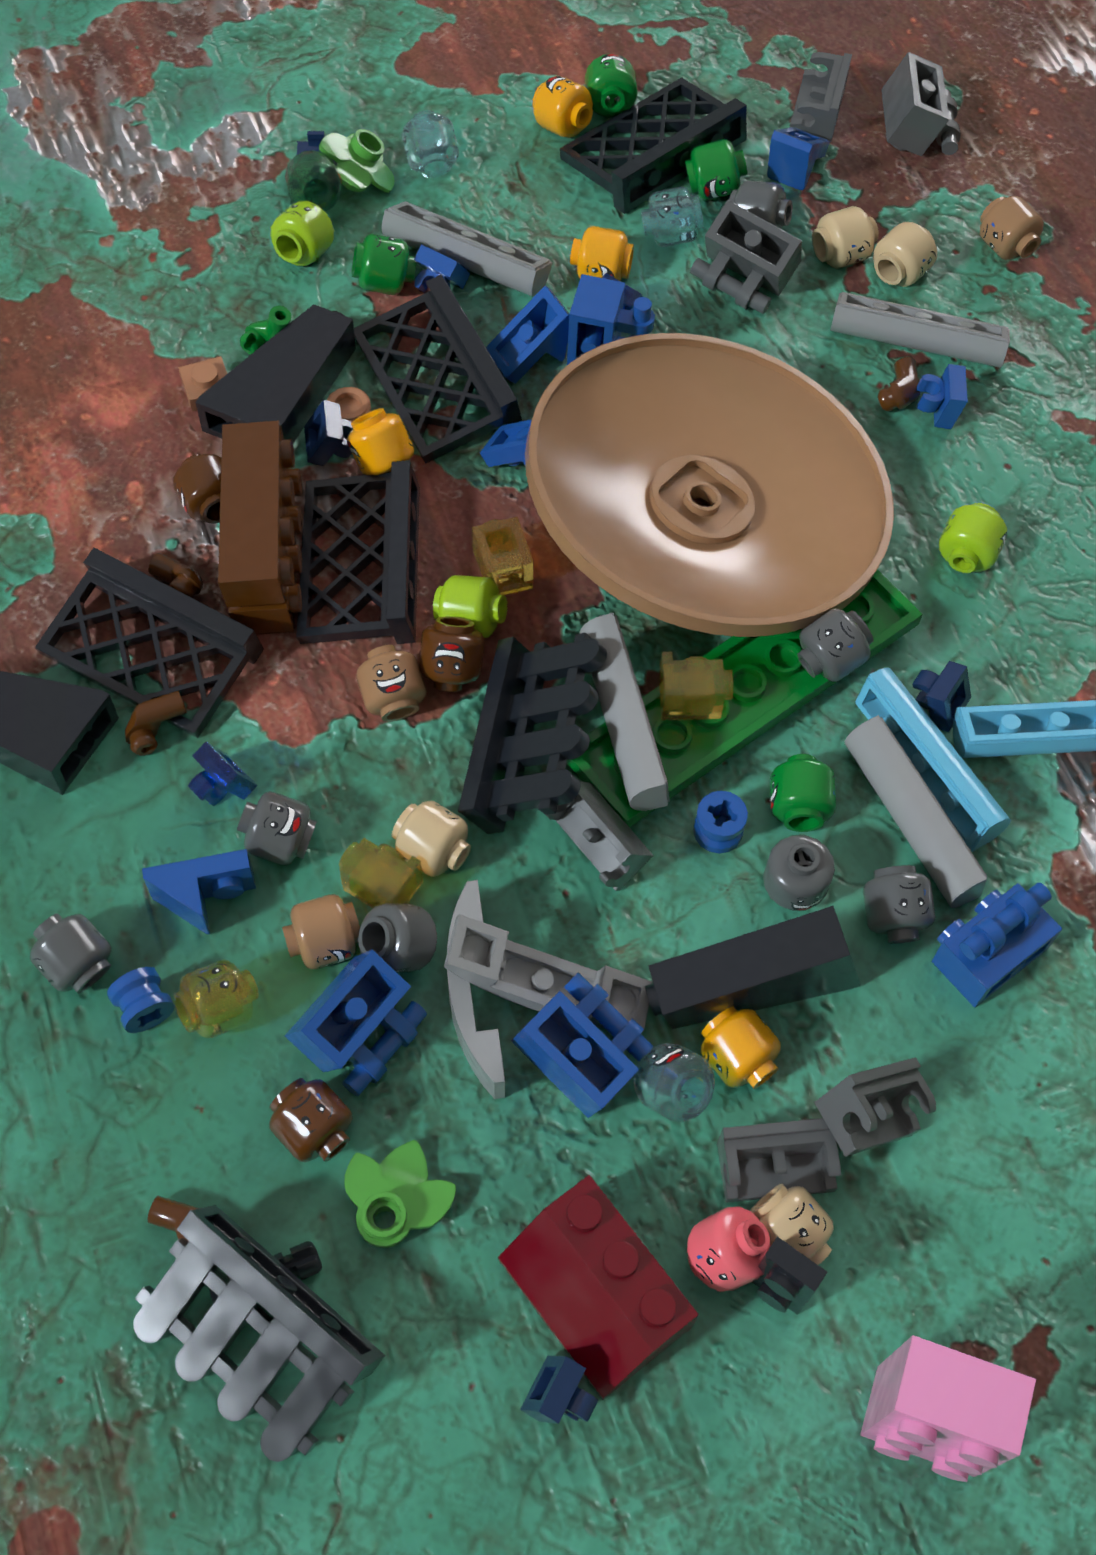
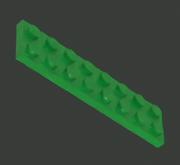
[567,570,923,828]

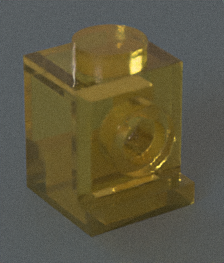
[472,517,533,595]
[658,652,733,720]
[339,838,423,908]

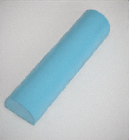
[855,668,1011,852]
[953,700,1096,758]

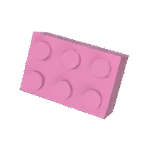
[860,1335,1036,1482]

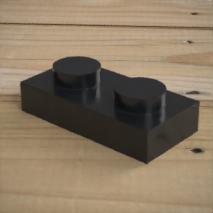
[752,1236,828,1315]

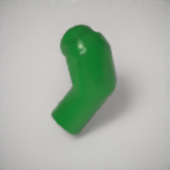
[240,305,291,355]

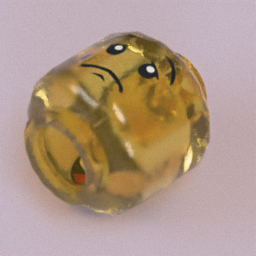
[173,959,259,1039]

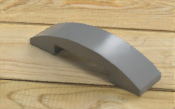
[447,880,505,1099]
[444,914,653,1031]

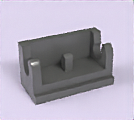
[789,52,852,141]
[546,781,654,891]
[814,1057,936,1157]
[717,1118,841,1203]

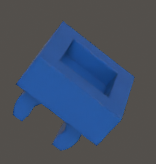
[414,244,470,293]
[917,364,968,429]

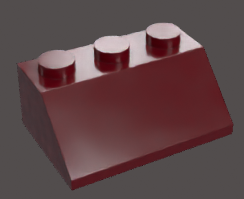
[498,1175,699,1400]

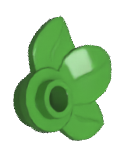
[319,129,395,193]
[344,1140,456,1248]

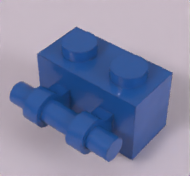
[567,274,655,365]
[931,883,1063,1008]
[285,949,427,1096]
[511,972,656,1118]

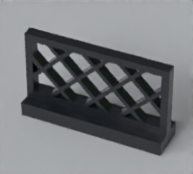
[560,77,747,214]
[354,274,522,464]
[296,460,420,644]
[34,547,264,738]

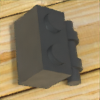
[881,52,961,156]
[690,200,802,314]

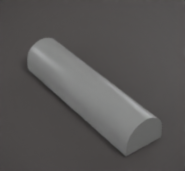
[382,201,553,297]
[830,292,1010,368]
[580,613,670,811]
[844,715,987,908]

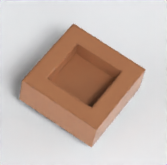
[178,356,227,412]

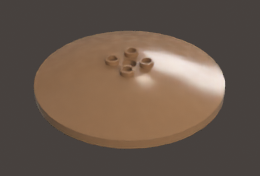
[525,333,894,637]

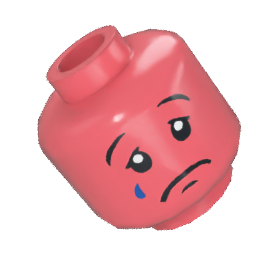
[687,1206,771,1292]

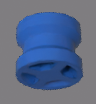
[693,791,748,854]
[107,967,175,1033]

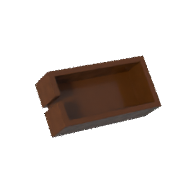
[218,420,302,635]

